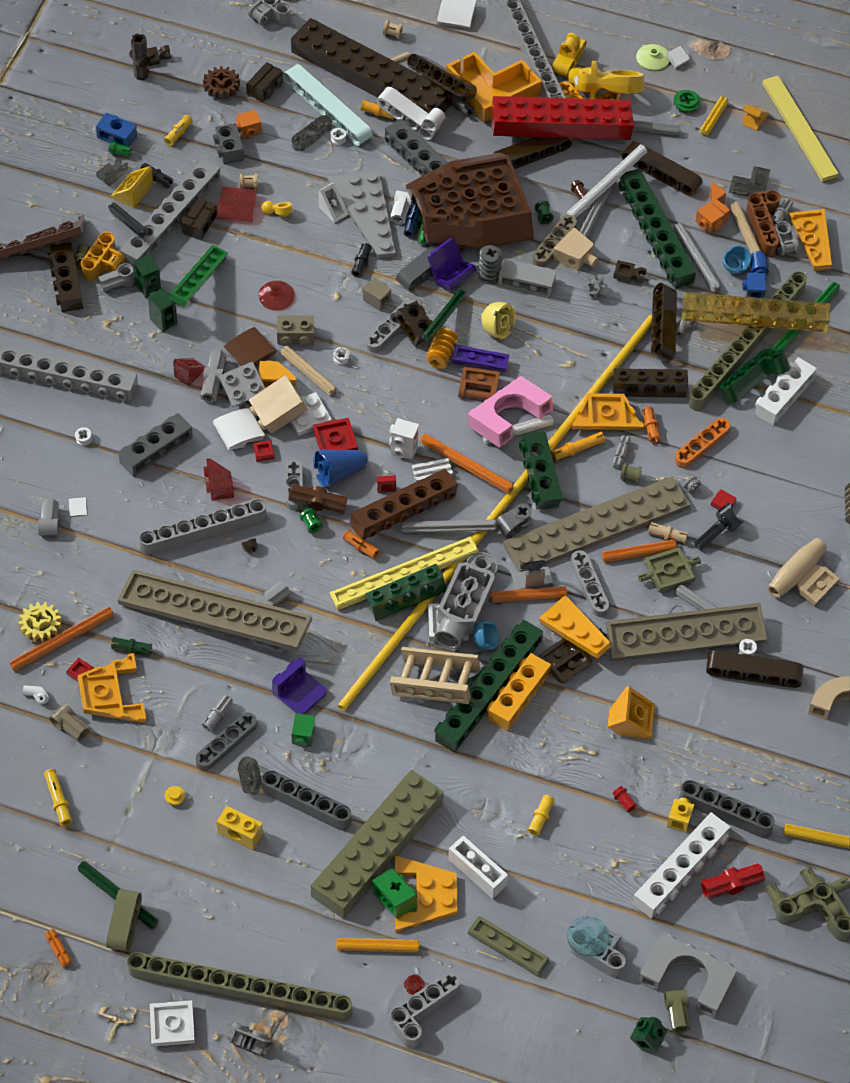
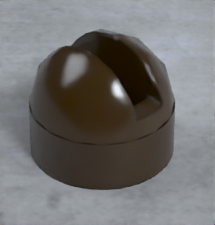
[241,538,258,553]

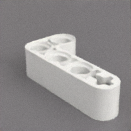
[376,87,445,140]

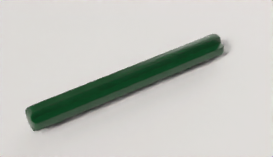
[422,289,466,342]
[77,861,159,929]

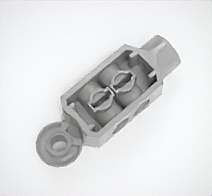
[434,552,498,649]

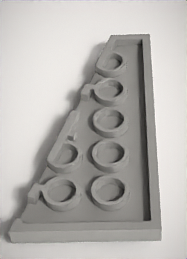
[327,171,395,259]

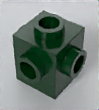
[630,1016,668,1051]

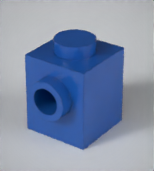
[742,272,766,301]

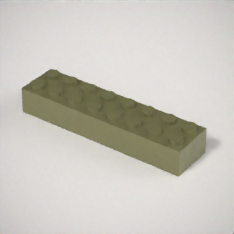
[311,769,444,919]

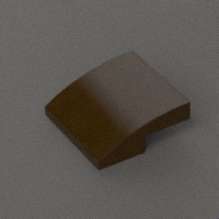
[537,638,593,684]

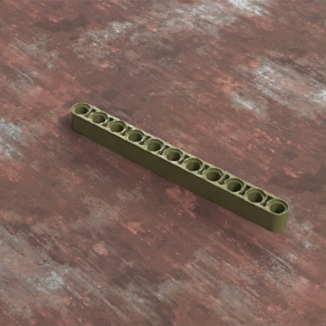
[688,271,807,411]
[127,952,352,1021]

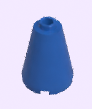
[313,449,368,487]

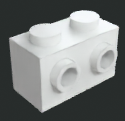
[389,418,419,460]

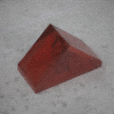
[173,358,206,386]

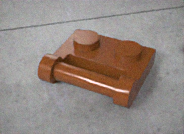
[458,367,500,400]

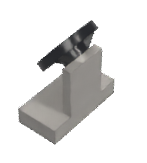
[511,560,553,590]

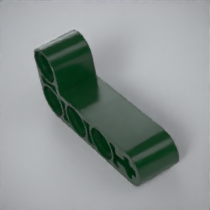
[720,348,791,404]

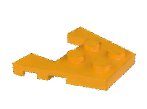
[77,653,146,723]
[395,856,457,933]

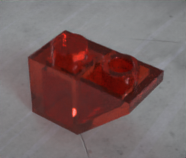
[203,458,234,500]

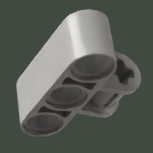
[248,0,291,25]
[570,925,626,978]

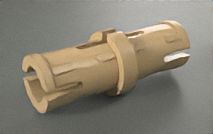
[648,522,688,544]

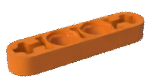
[674,418,730,468]

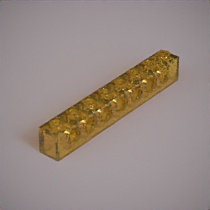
[681,292,830,332]

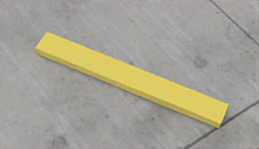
[762,76,838,182]
[330,537,479,611]

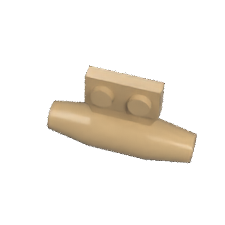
[768,538,840,606]

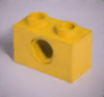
[216,806,263,850]

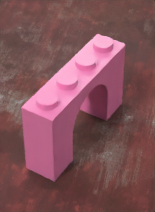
[468,376,553,448]

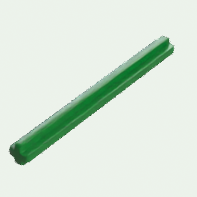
[773,282,840,350]

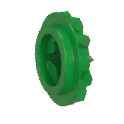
[673,90,701,113]

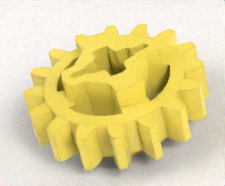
[18,602,62,642]

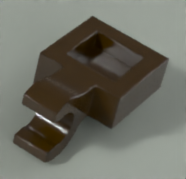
[147,45,171,66]

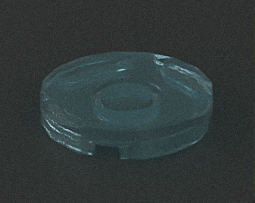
[567,916,609,957]

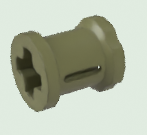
[620,463,642,483]

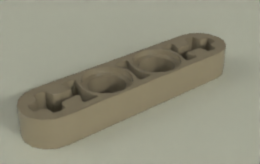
[533,215,577,267]

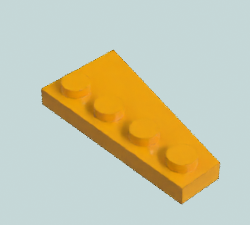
[789,209,832,271]
[539,595,611,659]

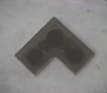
[729,166,771,197]

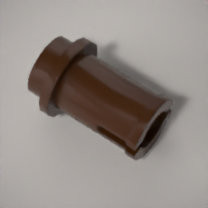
[571,180,587,200]

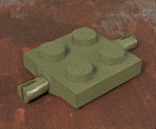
[638,547,701,593]

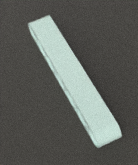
[283,64,373,146]

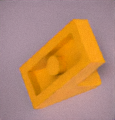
[742,104,769,130]

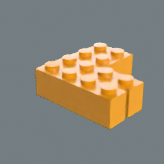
[446,51,542,123]

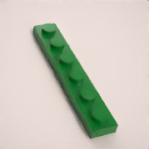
[168,245,228,307]

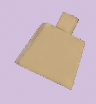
[553,228,598,270]

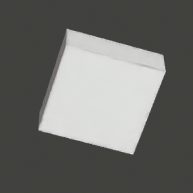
[666,46,690,69]

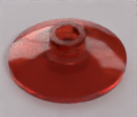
[258,281,295,310]

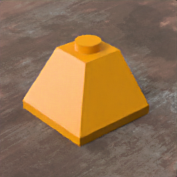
[608,686,655,739]

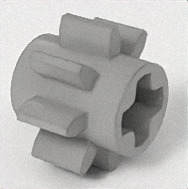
[584,275,607,298]

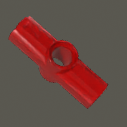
[701,863,765,899]

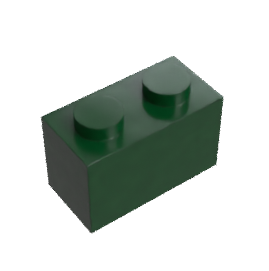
[148,288,177,332]

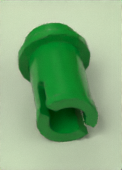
[108,141,132,158]

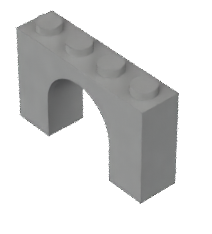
[638,933,737,1019]

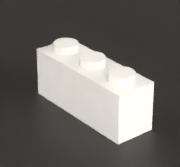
[448,836,508,899]

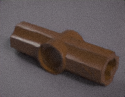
[288,484,348,514]

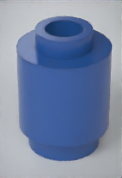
[750,251,769,276]

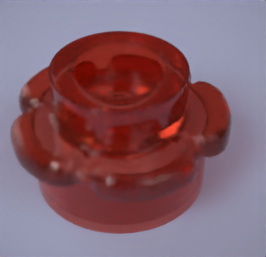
[404,974,425,995]

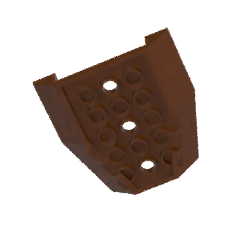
[406,152,534,248]

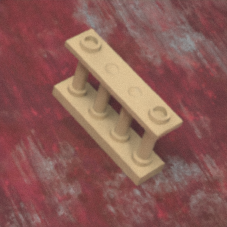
[390,647,480,704]

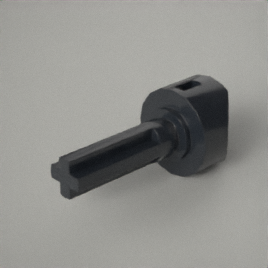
[694,503,744,551]

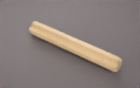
[730,202,761,254]
[281,346,336,395]

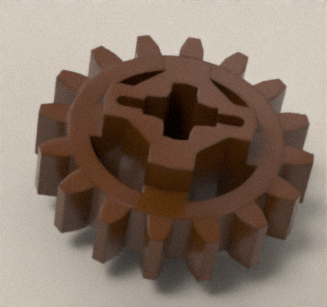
[203,66,240,99]

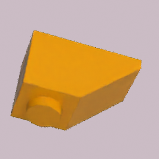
[259,361,296,388]

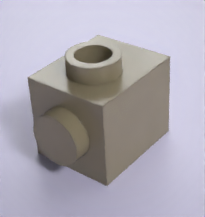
[363,278,391,311]

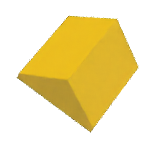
[111,166,153,208]

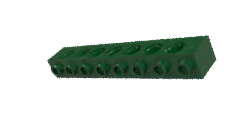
[618,168,696,289]
[434,619,543,753]

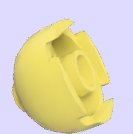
[481,302,516,339]

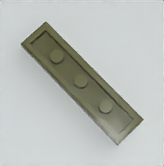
[468,916,549,977]

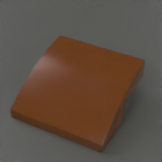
[224,327,277,366]

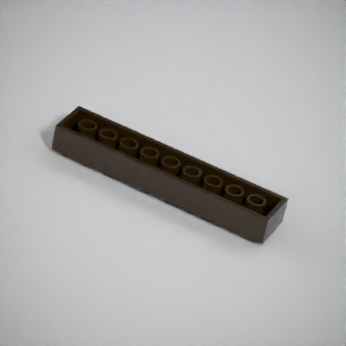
[291,18,452,113]

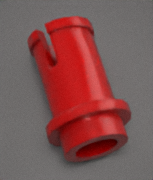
[613,786,637,813]

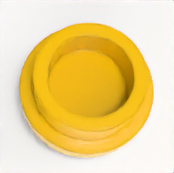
[165,786,185,806]

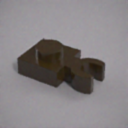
[613,260,647,283]

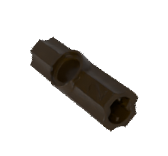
[129,33,151,80]

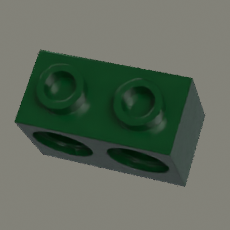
[133,254,161,298]

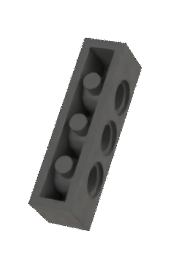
[118,413,193,477]

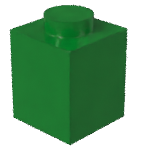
[291,713,316,747]

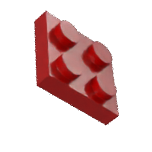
[313,418,358,450]

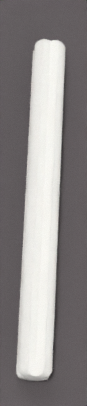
[567,145,647,218]

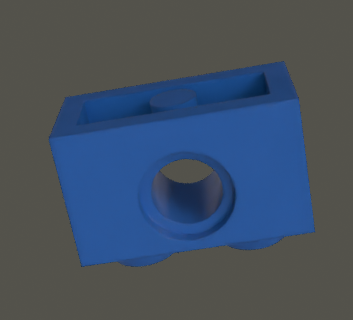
[96,112,138,147]

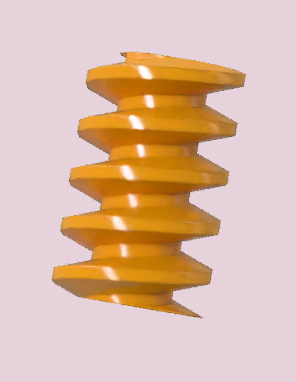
[426,328,458,370]

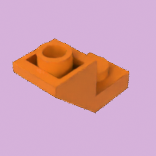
[709,182,730,224]

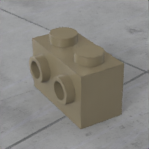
[277,315,314,345]

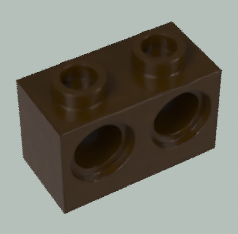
[395,300,433,347]

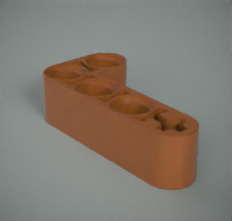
[746,190,781,257]

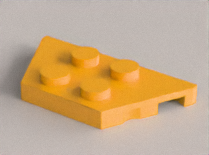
[572,393,644,430]

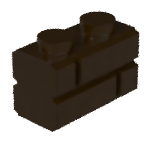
[246,62,284,102]
[181,198,218,240]

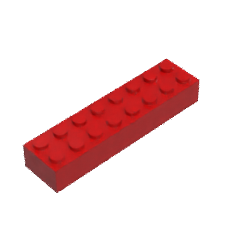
[491,96,634,140]

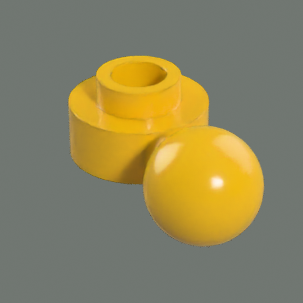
[261,201,293,217]

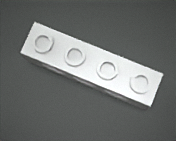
[755,357,817,426]

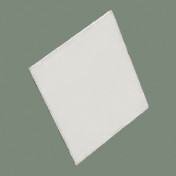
[69,497,87,516]

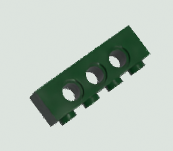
[519,432,563,509]
[365,564,447,621]

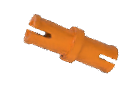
[642,406,661,443]
[342,529,380,559]

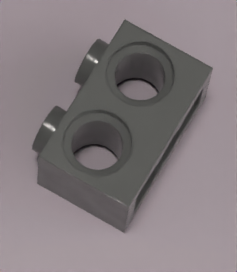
[213,123,244,164]

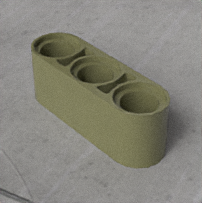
[106,889,142,951]

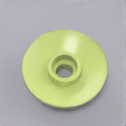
[636,44,670,71]

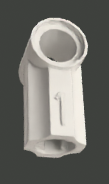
[390,190,414,225]

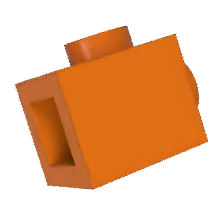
[235,109,262,139]
[695,202,725,234]

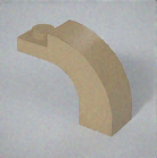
[808,676,850,720]

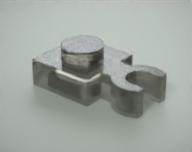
[96,158,128,186]

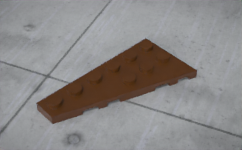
[0,215,86,260]

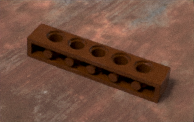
[349,469,458,540]

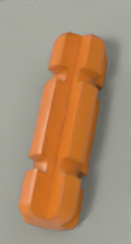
[45,929,72,967]

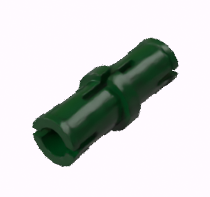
[111,637,152,656]

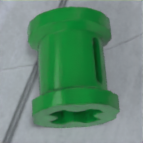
[299,508,323,534]

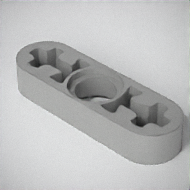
[285,460,303,510]

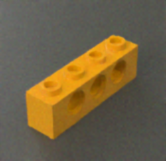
[487,653,551,731]

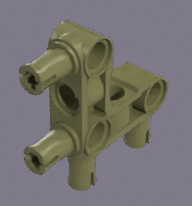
[764,866,850,941]

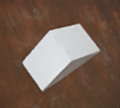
[318,183,349,223]

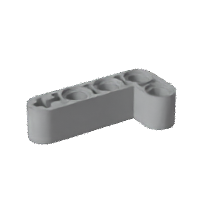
[390,972,460,1049]

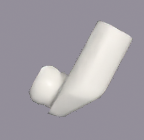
[23,685,49,705]

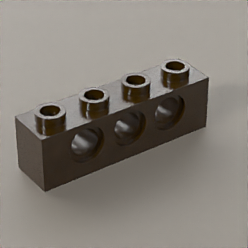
[48,242,83,312]
[612,368,688,398]

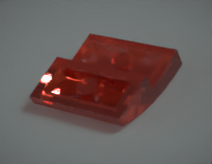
[217,186,257,222]

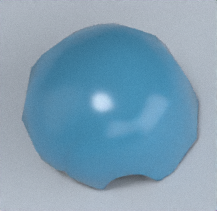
[723,245,751,274]
[473,621,499,650]

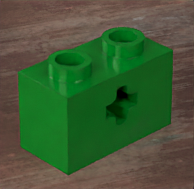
[372,868,418,919]

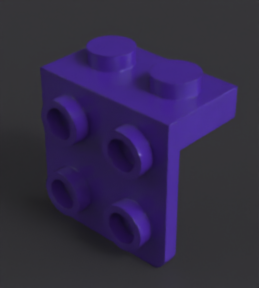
[427,238,476,290]
[272,657,327,714]

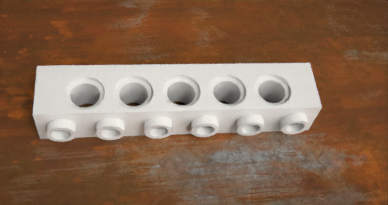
[632,813,730,919]

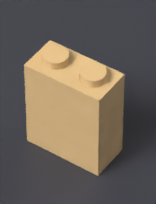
[249,375,308,434]

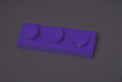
[452,345,509,373]

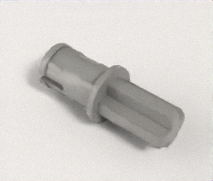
[771,198,793,227]
[201,695,233,732]

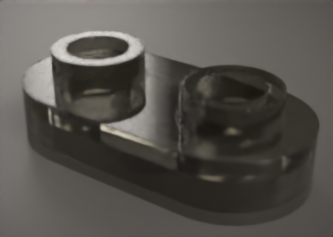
[238,756,262,795]

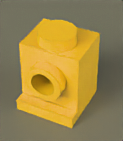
[667,798,694,832]

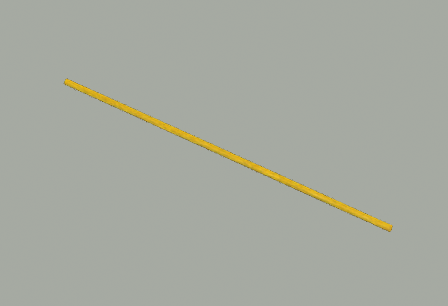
[337,315,652,711]

